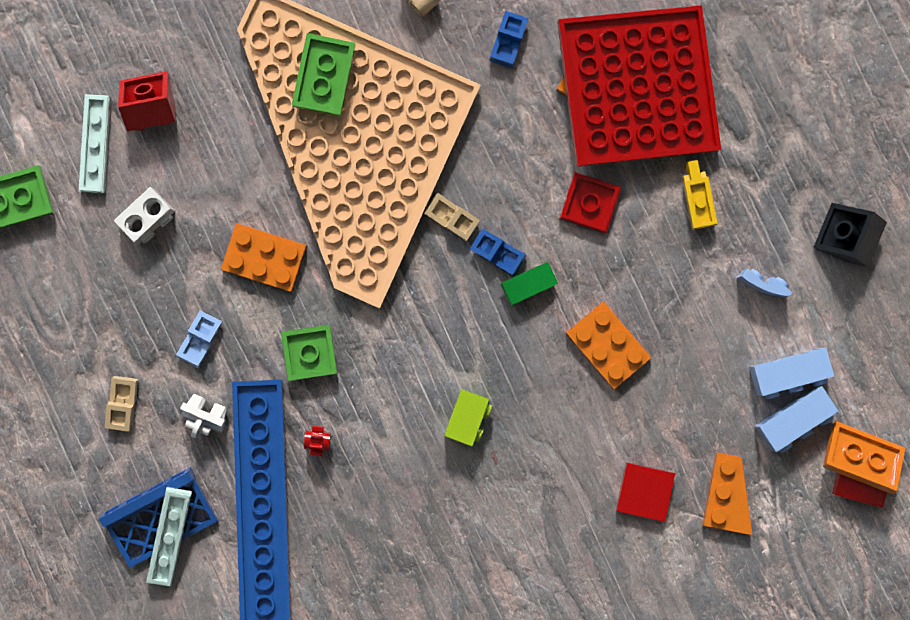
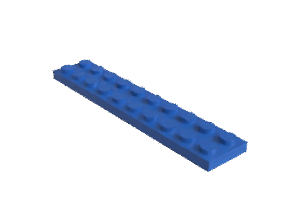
[232,380,291,620]

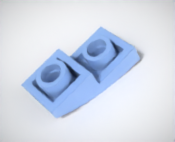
[737,269,793,297]

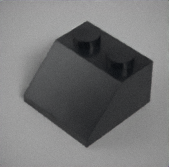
[813,203,887,268]

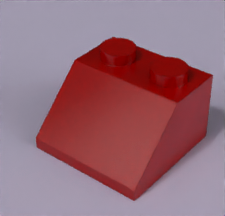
[118,71,175,132]

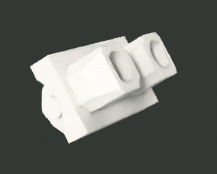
[180,394,227,438]

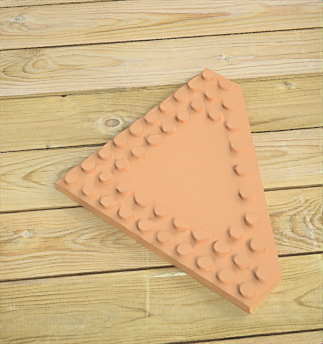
[237,0,481,309]

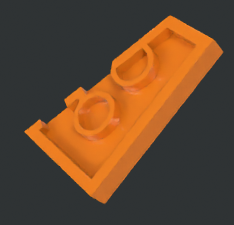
[702,452,752,535]

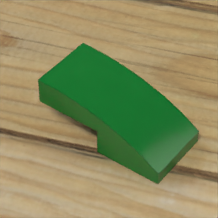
[500,262,558,306]

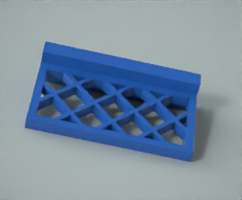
[99,467,218,568]

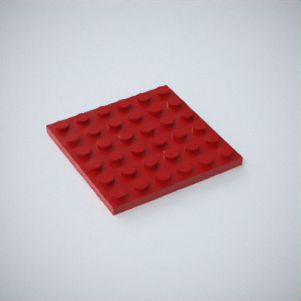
[557,5,722,167]

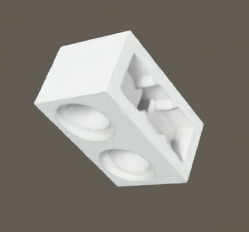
[114,187,175,244]

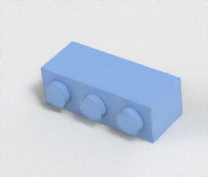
[749,348,834,399]
[755,386,838,453]

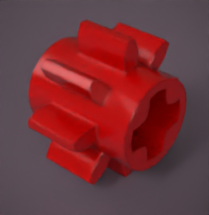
[304,426,331,456]

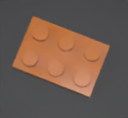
[221,223,307,292]
[566,301,652,389]
[823,421,905,494]

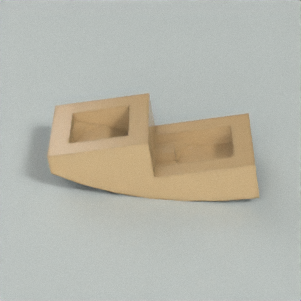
[423,193,480,241]
[105,376,138,431]

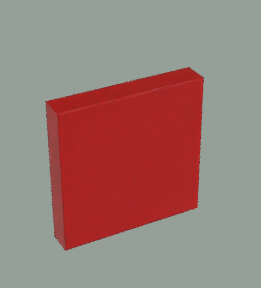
[559,172,621,234]
[616,462,675,522]

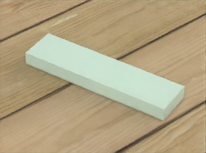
[79,94,111,194]
[146,487,192,587]

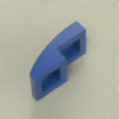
[489,10,529,68]
[470,228,527,276]

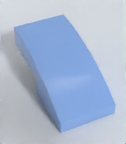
[176,311,222,369]

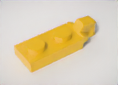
[683,160,718,230]

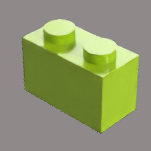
[444,389,492,446]

